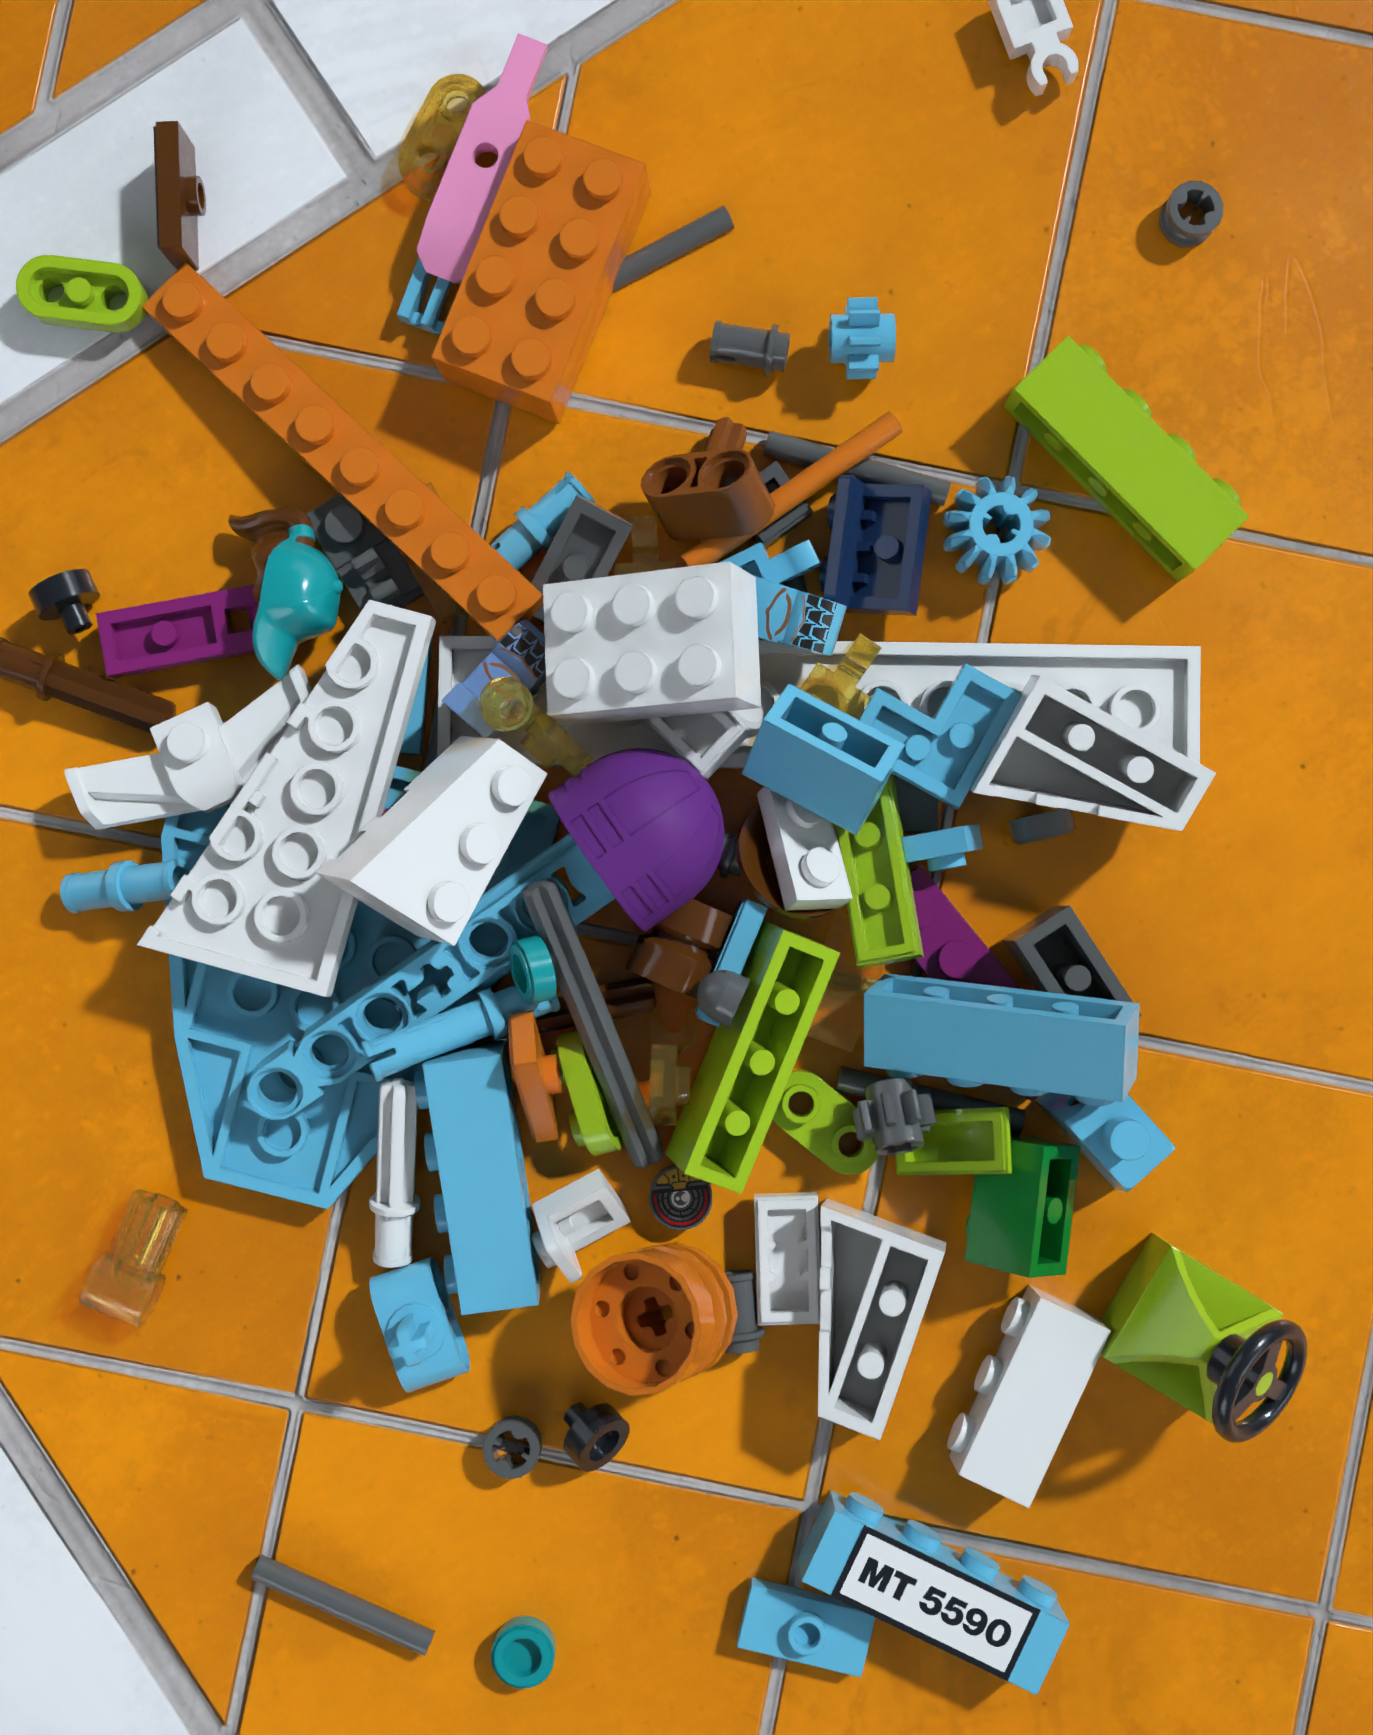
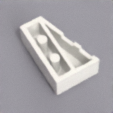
[970,675,1216,831]
[315,736,548,946]
[818,1198,947,1440]

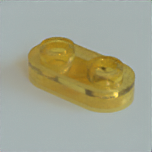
[398,74,486,201]

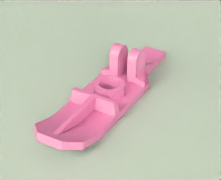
[416,33,548,284]

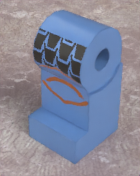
[441,619,546,739]

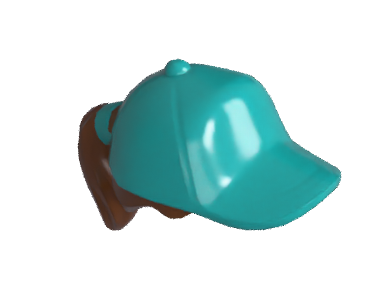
[228,508,343,680]

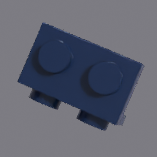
[819,475,932,616]

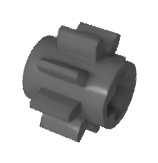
[852,1078,937,1155]

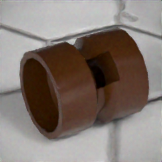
[625,899,735,999]

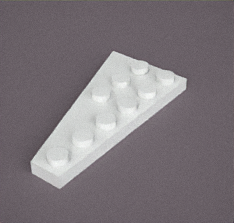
[137,600,436,997]

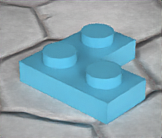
[859,663,1022,809]

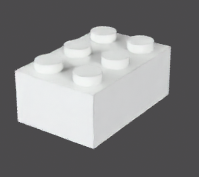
[543,561,761,725]

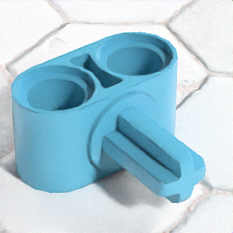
[369,1257,470,1393]

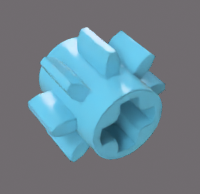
[828,297,896,379]

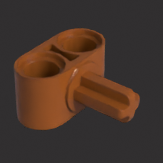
[641,417,775,541]

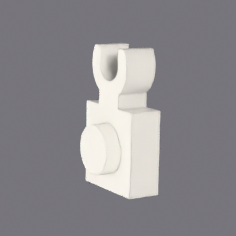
[988,0,1079,96]

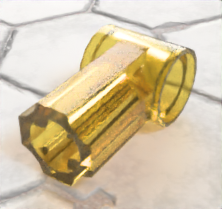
[79,1189,188,1329]

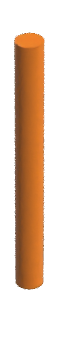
[680,411,903,567]

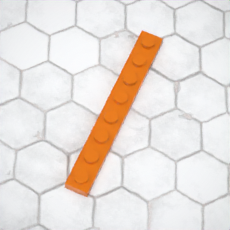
[143,262,543,643]

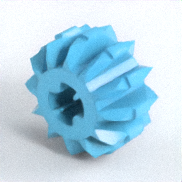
[942,476,1051,585]

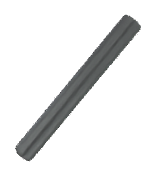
[523,878,665,1168]

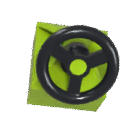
[1100,1233,1307,1443]

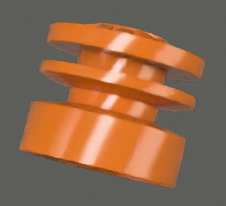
[570,1242,738,1396]

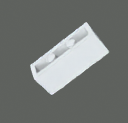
[947,1285,1111,1508]

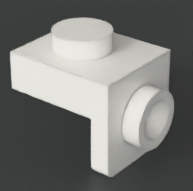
[531,1169,631,1284]

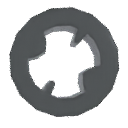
[1159,181,1223,247]
[483,1415,543,1479]

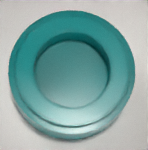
[509,935,556,1005]
[491,1616,556,1689]

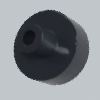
[28,569,100,635]
[563,1402,630,1472]

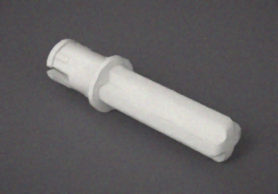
[369,1078,421,1268]

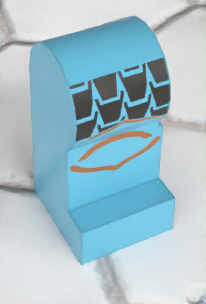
[753,575,847,656]

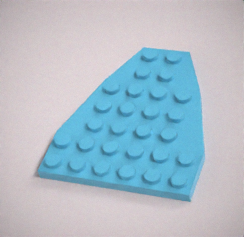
[161,722,561,1209]

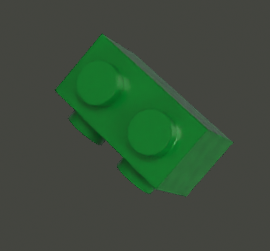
[965,1133,1081,1278]

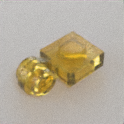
[478,677,593,777]

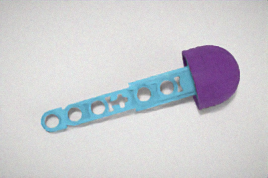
[247,748,724,1120]

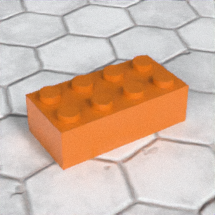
[431,119,651,424]

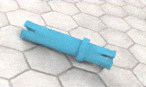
[361,985,560,1082]

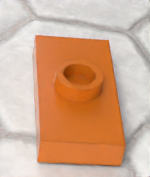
[508,1010,562,1143]

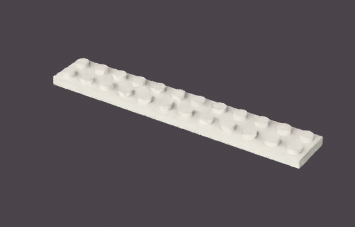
[437,636,1201,769]

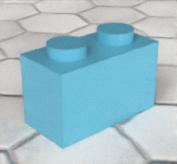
[742,684,905,835]

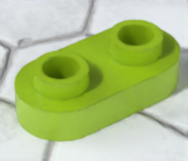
[16,255,148,333]
[551,1029,623,1156]
[773,1069,879,1175]

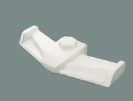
[64,664,312,830]

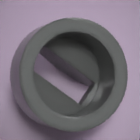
[697,970,750,1027]

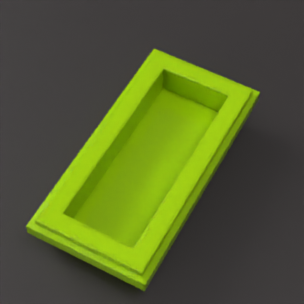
[896,1107,1012,1175]

